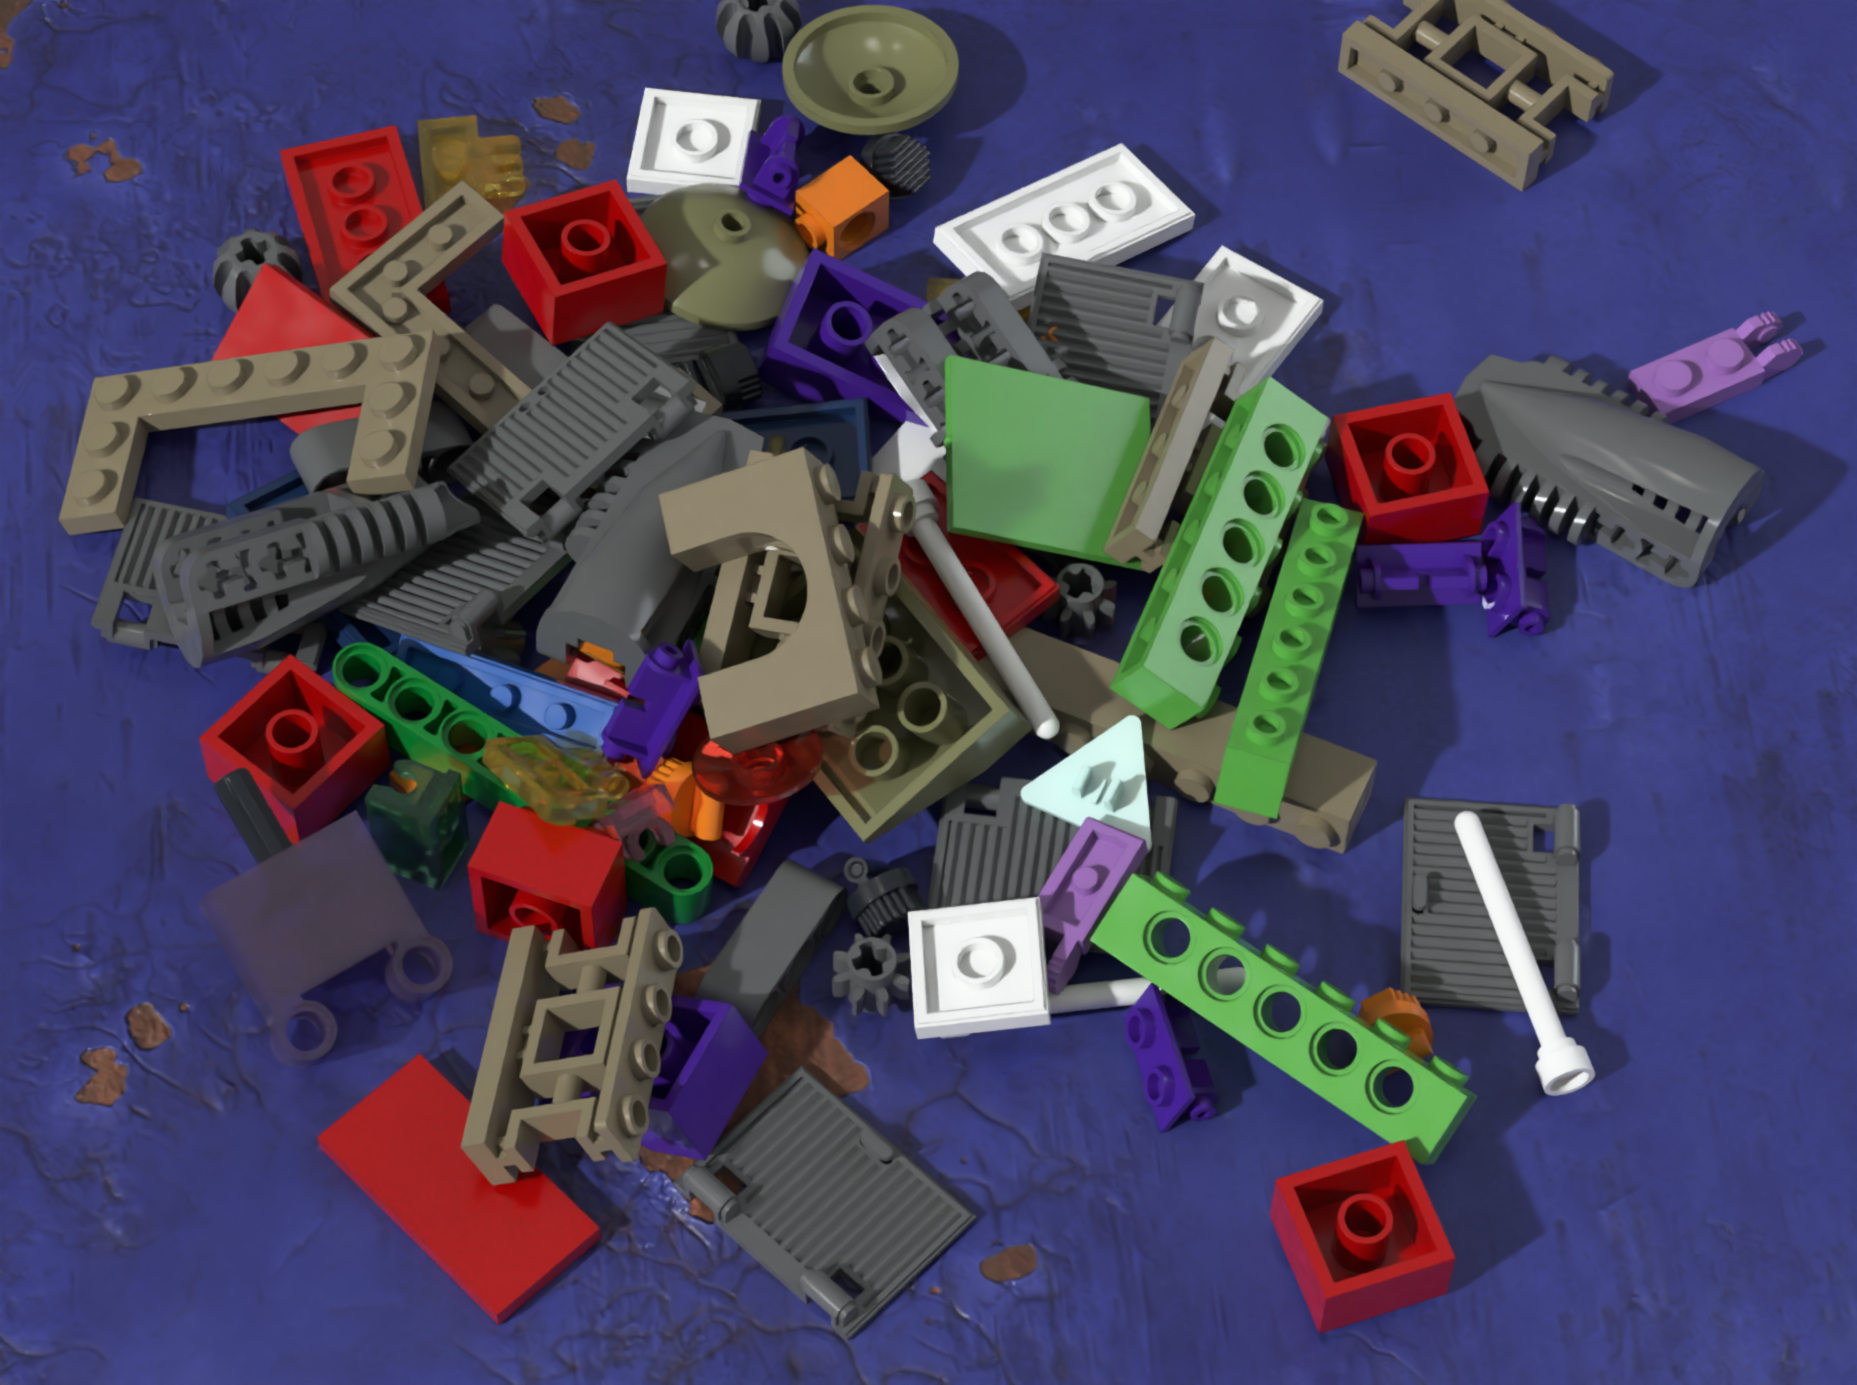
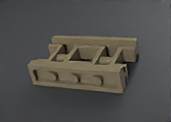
[1338,0,1614,192]
[1103,336,1331,619]
[697,450,916,739]
[460,907,683,1185]

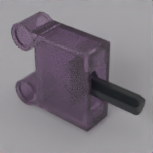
[198,768,453,1068]

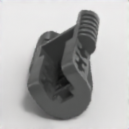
[864,271,1094,575]
[1454,354,1765,588]
[536,411,764,688]
[152,474,481,668]

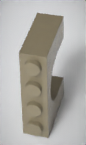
[658,447,882,754]

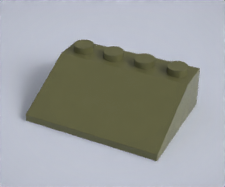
[749,526,1033,844]

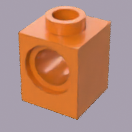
[794,155,889,260]

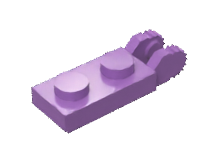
[1627,311,1803,425]
[1038,816,1148,995]

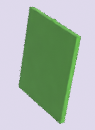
[944,355,1151,571]

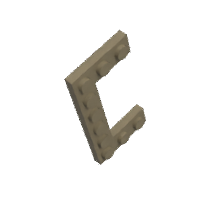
[330,180,723,500]
[58,329,443,535]

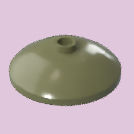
[782,5,959,136]
[640,184,810,331]

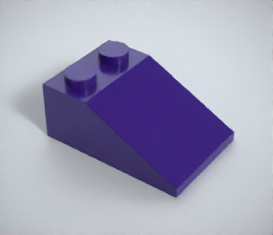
[757,248,969,428]
[535,984,768,1161]

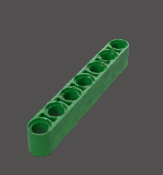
[332,642,713,924]

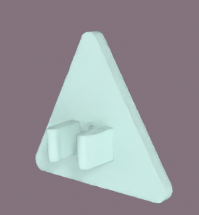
[1021,715,1152,853]

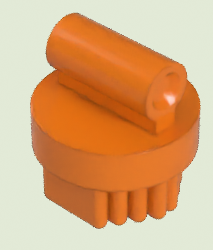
[643,757,728,841]
[1358,987,1434,1077]

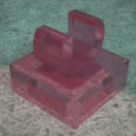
[589,784,676,862]

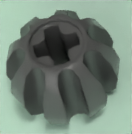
[715,0,802,64]
[212,228,303,313]

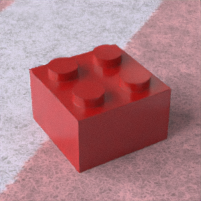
[502,179,668,346]
[1325,392,1489,545]
[199,654,391,850]
[468,801,628,951]
[1270,1140,1456,1334]

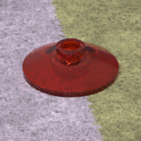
[692,729,824,806]

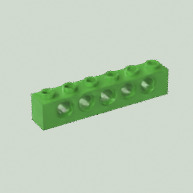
[1110,376,1328,730]
[1213,498,1364,819]
[1090,870,1478,1165]

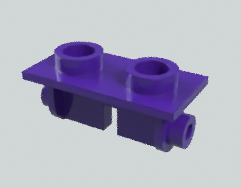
[738,114,805,216]
[1481,501,1550,638]
[1356,541,1487,607]
[601,639,706,780]
[1123,983,1219,1133]

